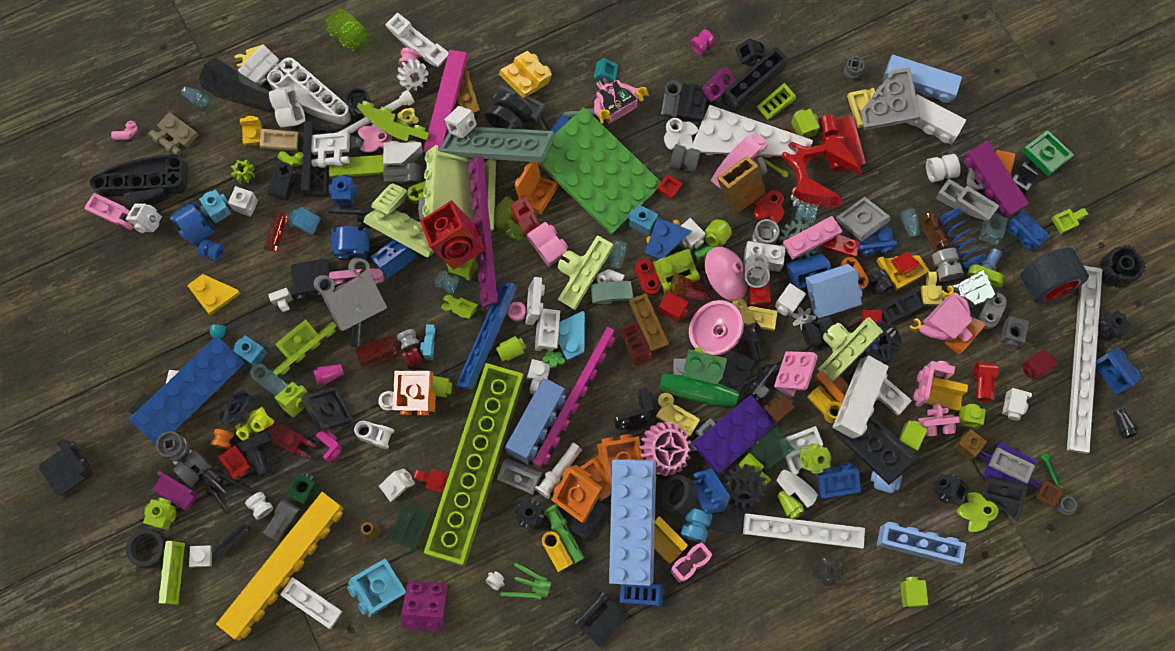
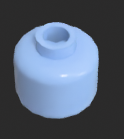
[871,471,902,493]

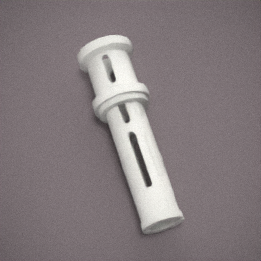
[535,443,582,499]

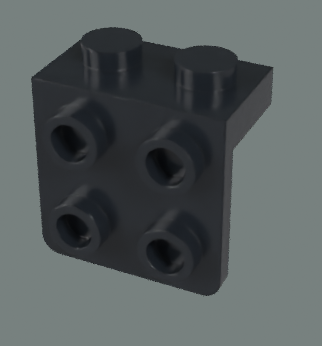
[290,259,330,301]
[614,387,655,430]
[39,439,93,496]

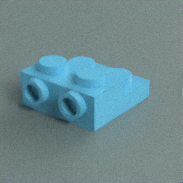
[347,559,406,617]

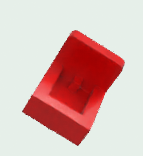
[219,444,250,478]

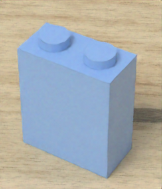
[806,264,862,318]

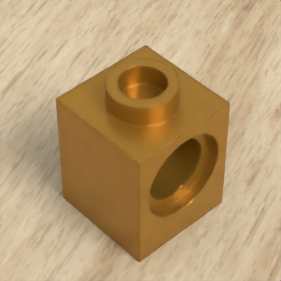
[953,429,987,461]

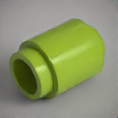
[496,336,526,361]
[432,376,453,398]

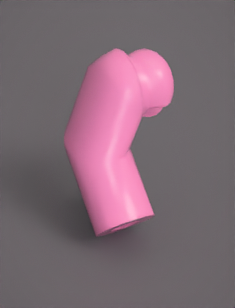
[111,121,138,141]

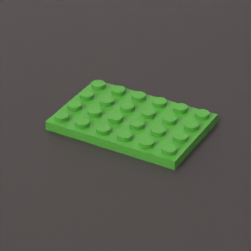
[537,107,661,235]

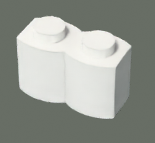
[269,86,305,127]

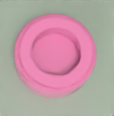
[508,302,527,322]

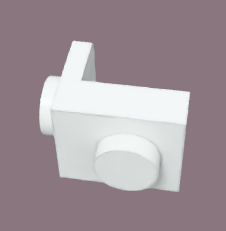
[379,469,415,502]

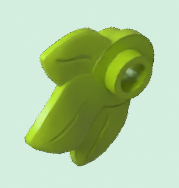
[956,492,998,532]

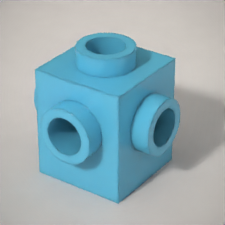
[199,189,231,223]

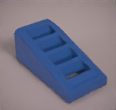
[620,584,664,606]

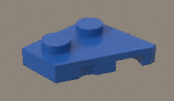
[645,218,692,259]

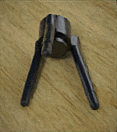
[327,207,372,229]
[202,468,254,514]

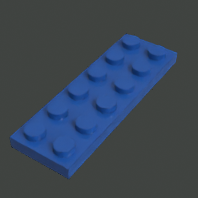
[128,336,245,445]

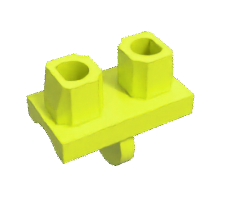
[234,407,274,441]

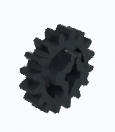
[723,464,767,508]

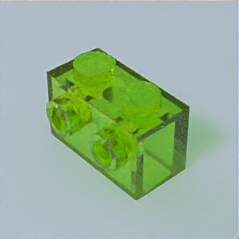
[325,6,368,51]

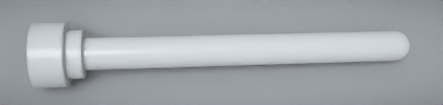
[338,90,415,134]

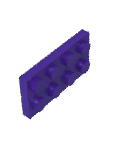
[692,395,775,474]

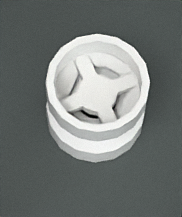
[245,492,273,520]

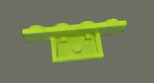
[273,319,337,376]

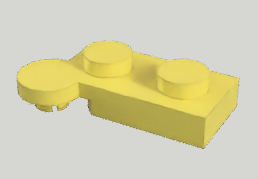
[732,298,778,331]
[656,393,700,437]

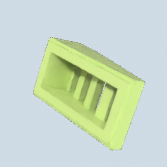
[371,183,407,214]

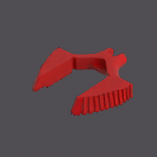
[782,134,862,207]

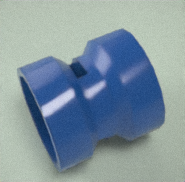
[198,238,224,262]

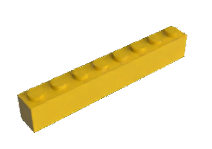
[216,492,344,640]

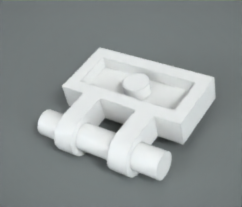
[311,132,350,168]

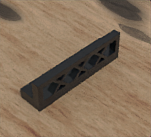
[301,121,330,197]

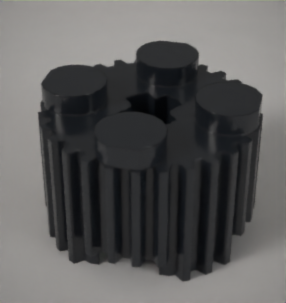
[1099,245,1146,288]

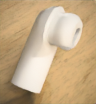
[596,269,625,283]

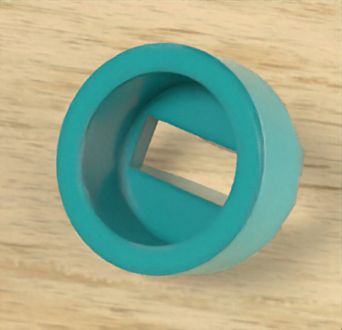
[210,325,226,339]

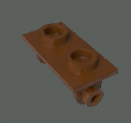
[918,212,951,252]

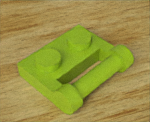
[653,249,700,294]

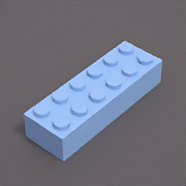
[609,459,656,586]

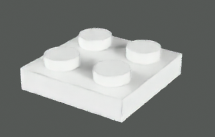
[525,277,545,325]

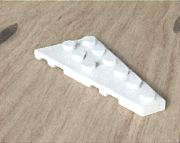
[691,105,813,158]

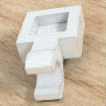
[527,359,551,394]

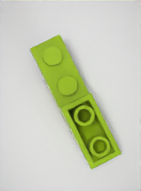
[357,101,429,141]

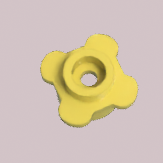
[398,108,419,126]

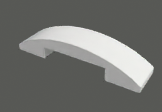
[385,12,449,67]

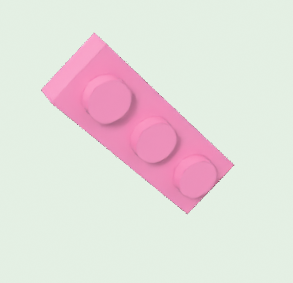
[783,216,842,260]

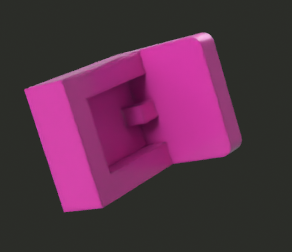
[316,431,342,463]

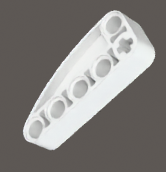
[267,58,351,125]

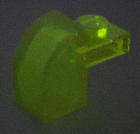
[494,196,524,242]

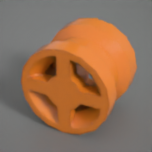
[211,429,234,449]

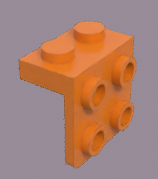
[515,162,558,215]

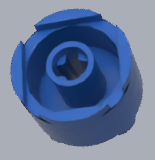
[170,201,215,246]
[331,226,370,260]

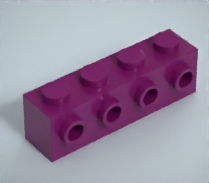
[963,141,1029,218]

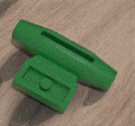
[659,349,739,407]

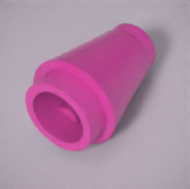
[313,364,344,386]

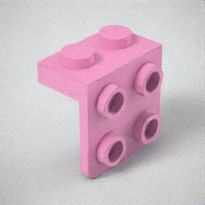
[774,351,817,397]
[913,361,955,407]

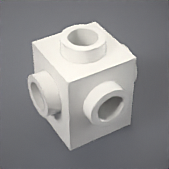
[126,204,162,233]

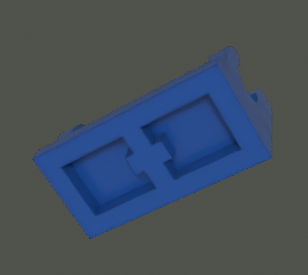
[370,240,417,279]
[693,468,731,514]

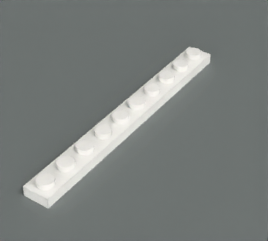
[1067,266,1102,454]

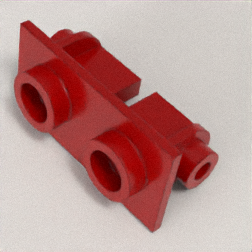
[819,235,860,258]

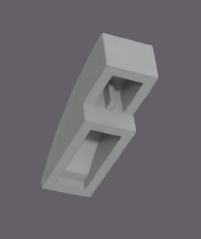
[936,179,999,221]

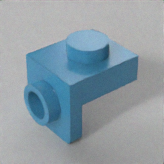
[289,207,321,235]

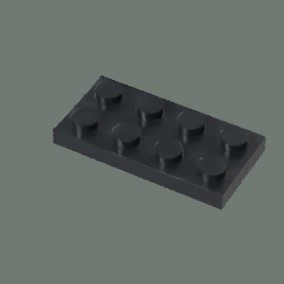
[833,415,919,485]

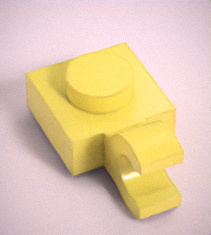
[921,272,942,306]

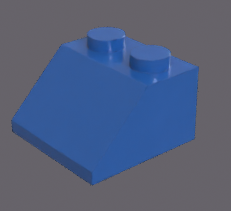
[1095,347,1142,395]

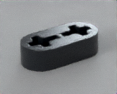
[237,430,273,453]

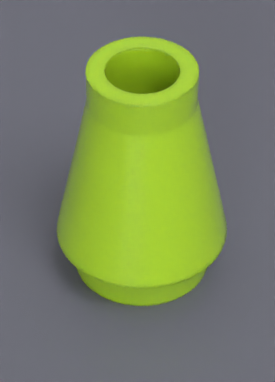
[777,490,805,519]

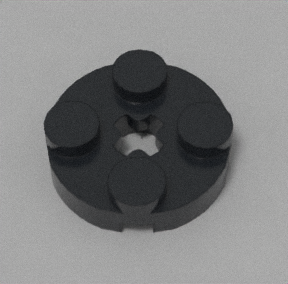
[219,391,256,428]

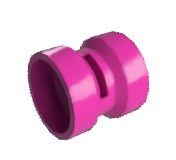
[690,29,715,55]

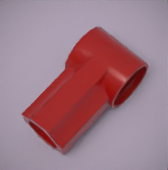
[974,362,998,402]

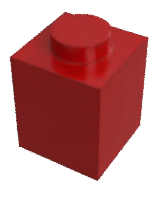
[748,283,771,308]
[658,291,689,323]

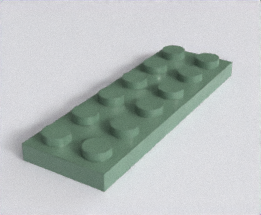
[439,127,555,163]

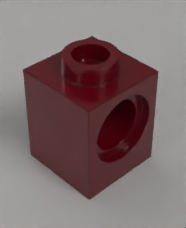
[1021,348,1057,381]

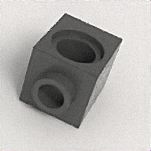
[1000,316,1029,348]

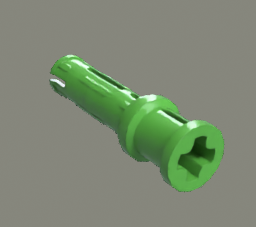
[542,504,585,564]

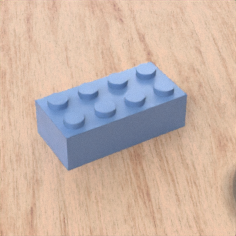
[505,378,567,465]

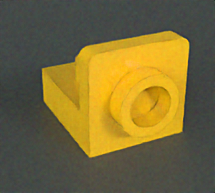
[240,116,262,146]

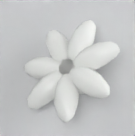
[792,307,816,330]

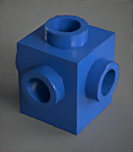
[329,176,357,206]

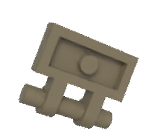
[148,112,198,155]

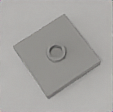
[836,197,891,241]

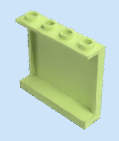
[422,145,496,231]

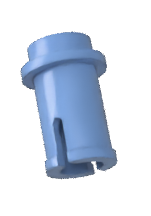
[981,248,1002,271]

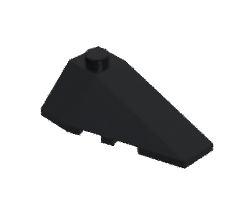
[199,58,273,112]

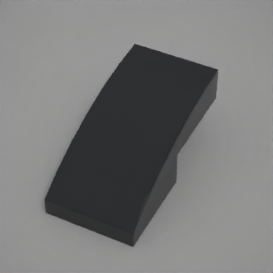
[1013,158,1042,195]
[880,290,924,324]

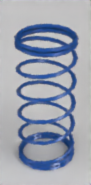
[939,208,986,268]

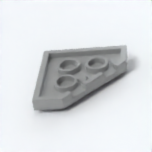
[861,67,920,130]

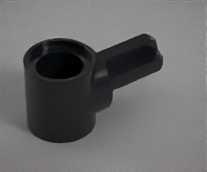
[740,322,764,361]

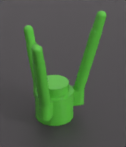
[500,563,551,600]

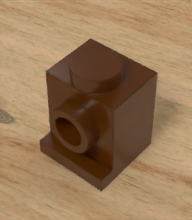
[763,395,794,425]

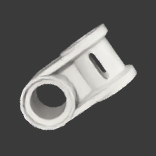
[354,421,395,449]

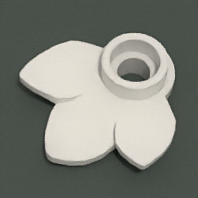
[664,118,698,150]

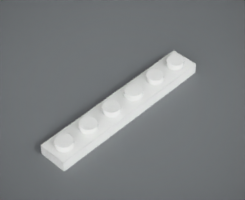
[743,514,865,549]

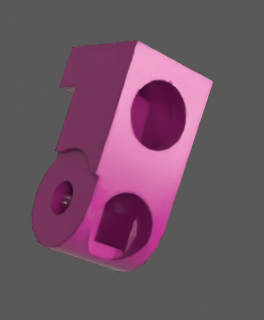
[702,67,736,101]

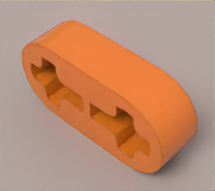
[840,257,869,291]

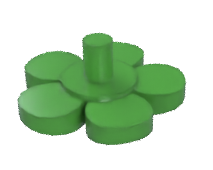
[543,351,565,368]

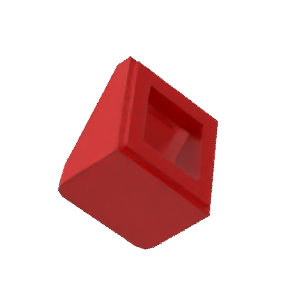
[891,252,920,276]

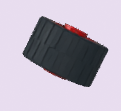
[1020,247,1089,304]

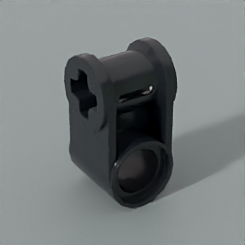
[268,162,296,201]

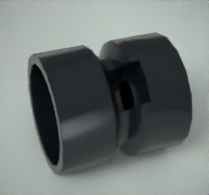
[346,88,371,121]
[802,317,834,348]

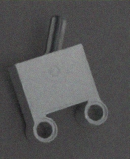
[314,258,387,348]

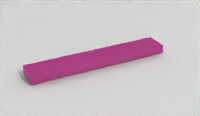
[423,50,468,154]

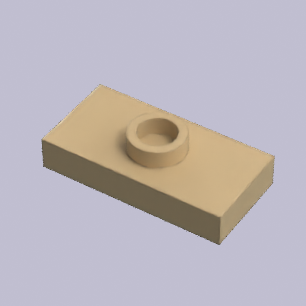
[260,129,299,151]

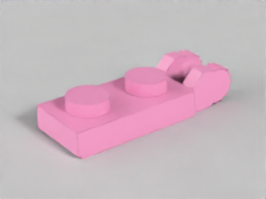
[84,193,134,230]
[329,268,385,286]

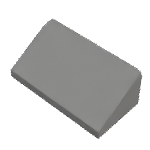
[497,458,542,494]

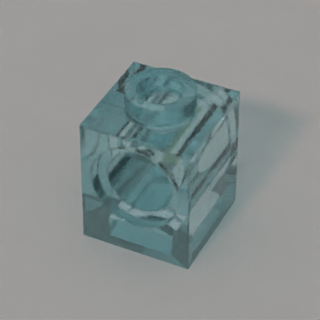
[979,213,1008,245]

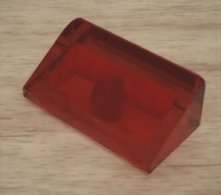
[264,210,287,252]
[355,335,398,367]

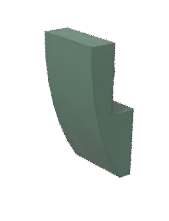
[590,281,633,304]

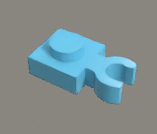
[420,324,436,360]

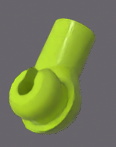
[278,151,303,167]

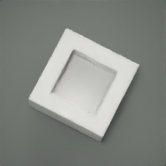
[189,546,213,567]

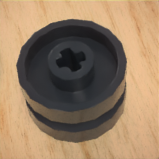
[485,92,532,130]

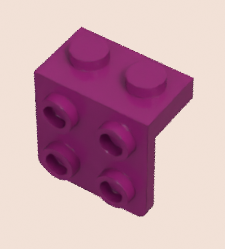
[401,581,448,632]

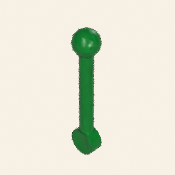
[1041,453,1063,489]

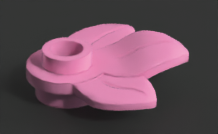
[358,124,392,152]

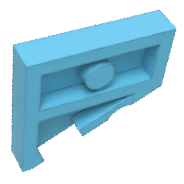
[558,311,585,362]

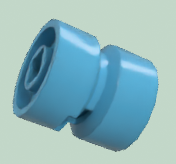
[680,508,713,543]

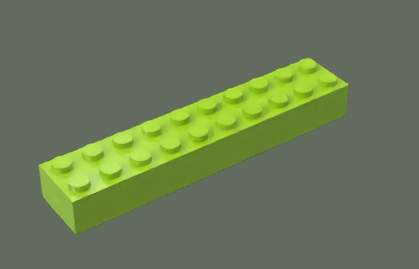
[424,363,524,567]

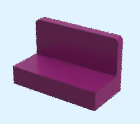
[153,471,198,511]

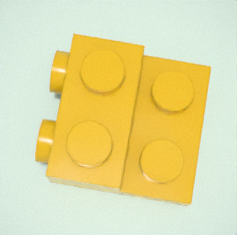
[499,51,552,98]

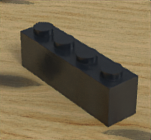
[722,47,789,113]

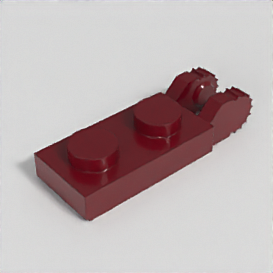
[261,421,316,459]

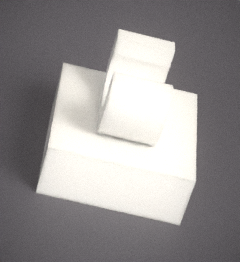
[268,288,293,312]

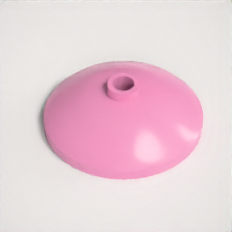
[705,247,748,301]
[689,300,744,356]

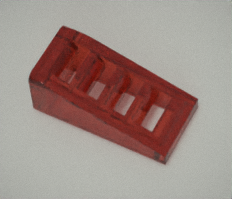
[671,273,711,301]
[619,321,652,365]

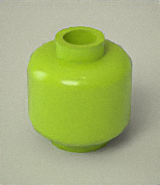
[704,219,732,247]

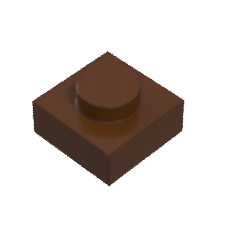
[1035,480,1064,507]

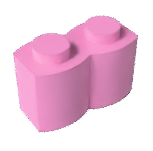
[527,222,568,267]
[670,543,712,583]

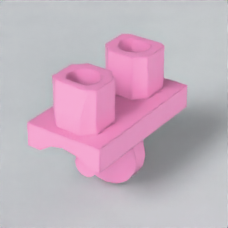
[918,403,960,436]

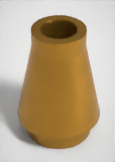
[361,521,381,542]

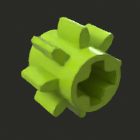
[231,160,255,183]

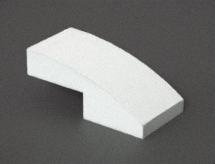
[776,470,818,508]

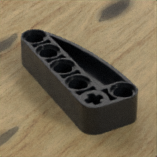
[90,154,188,197]

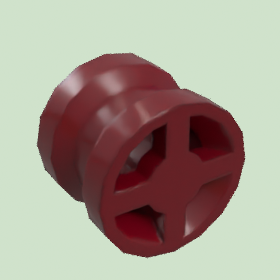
[401,346,423,370]

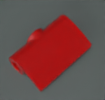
[819,115,866,172]

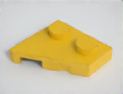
[877,256,929,291]
[187,274,240,316]

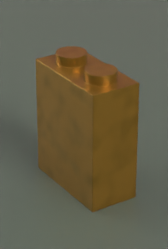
[717,156,766,215]

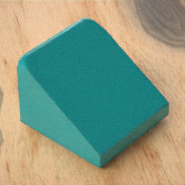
[594,58,618,82]

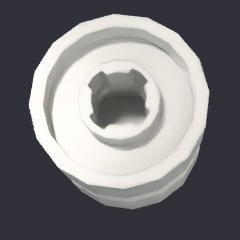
[926,154,960,182]

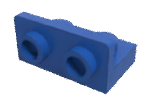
[1005,210,1050,252]
[853,227,898,256]
[815,462,861,498]

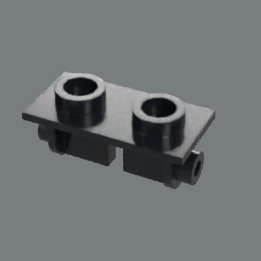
[744,364,780,402]

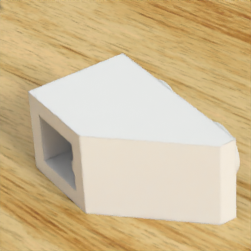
[383,141,423,167]

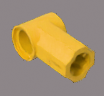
[807,386,842,423]
[542,531,573,572]

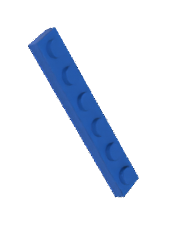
[456,283,517,390]

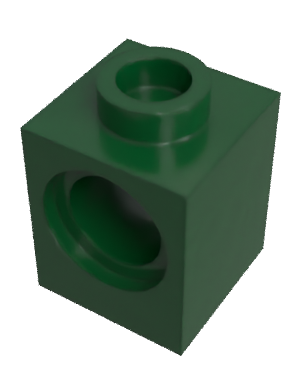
[286,473,319,506]

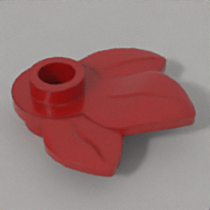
[753,190,784,224]

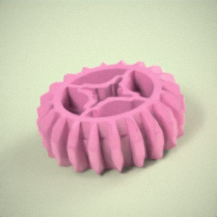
[639,422,692,476]

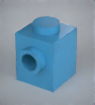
[628,204,658,236]
[233,335,268,368]

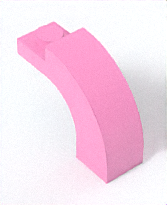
[711,132,769,188]

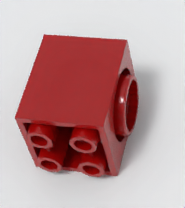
[420,200,485,270]

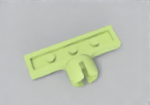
[558,235,614,310]
[818,317,883,383]

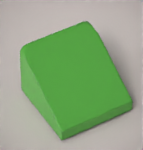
[691,244,714,264]

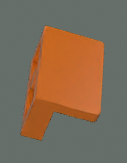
[813,371,849,404]

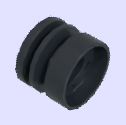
[857,322,902,365]

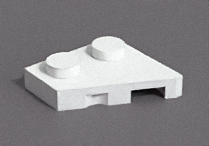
[778,426,823,475]

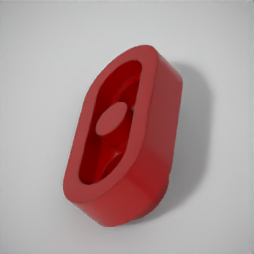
[635,259,661,296]

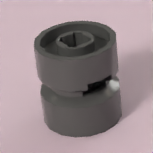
[670,144,701,173]
[156,431,190,462]
[173,449,212,487]

